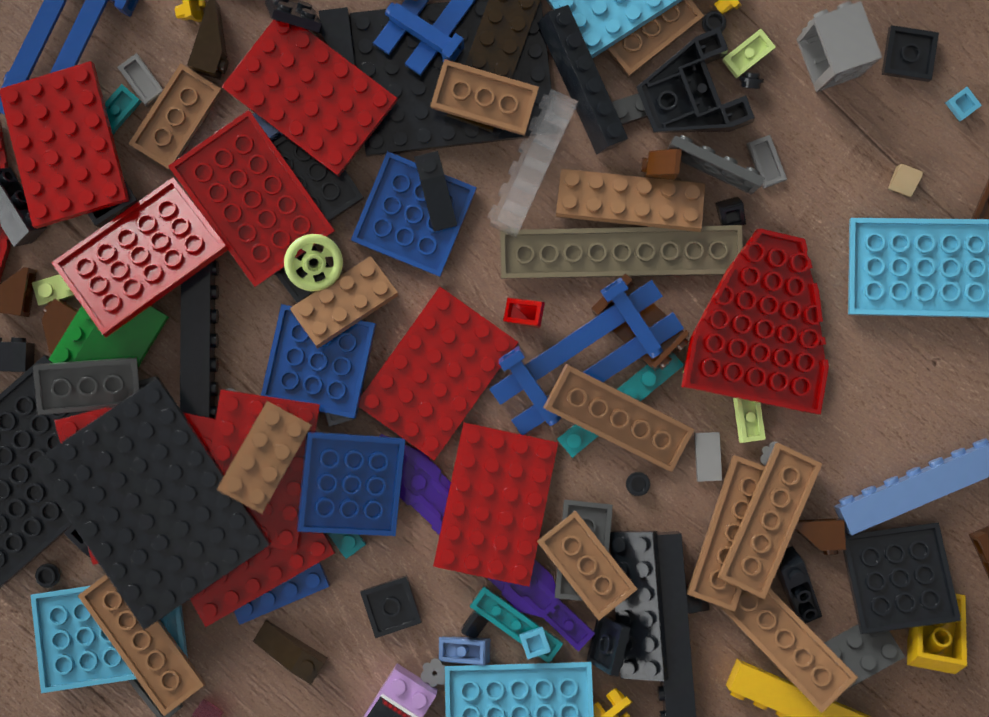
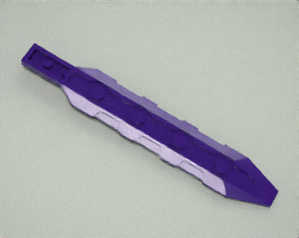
[379,434,595,652]

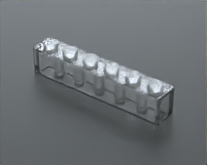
[488,89,578,238]

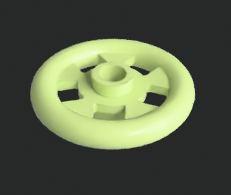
[284,234,343,292]

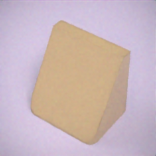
[888,164,924,197]

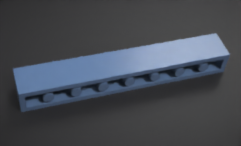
[834,438,989,536]

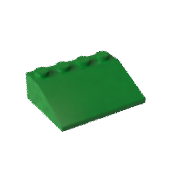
[48,305,169,367]

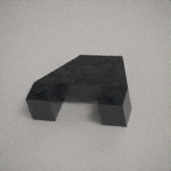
[636,27,755,133]

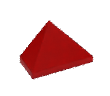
[503,298,545,329]

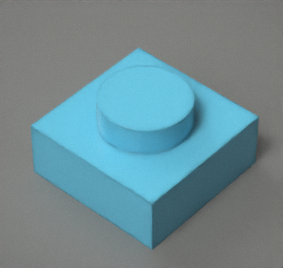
[945,87,982,122]
[519,626,551,659]

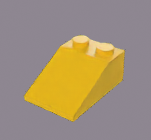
[907,593,967,674]

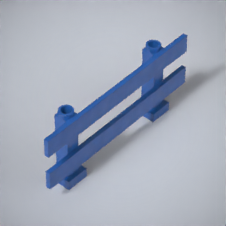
[0,0,139,115]
[373,0,476,76]
[489,277,684,435]

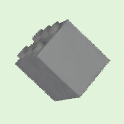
[796,1,882,92]

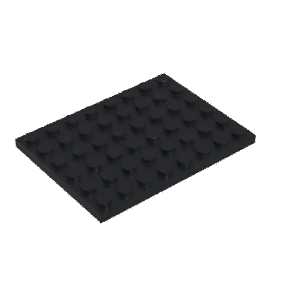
[350,0,557,157]
[0,355,90,588]
[31,378,271,630]

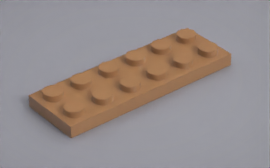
[556,169,705,232]
[543,364,695,472]
[717,443,822,599]
[687,455,765,612]
[78,575,206,716]
[719,588,858,713]

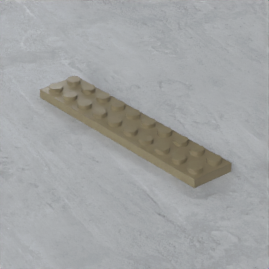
[500,225,743,279]

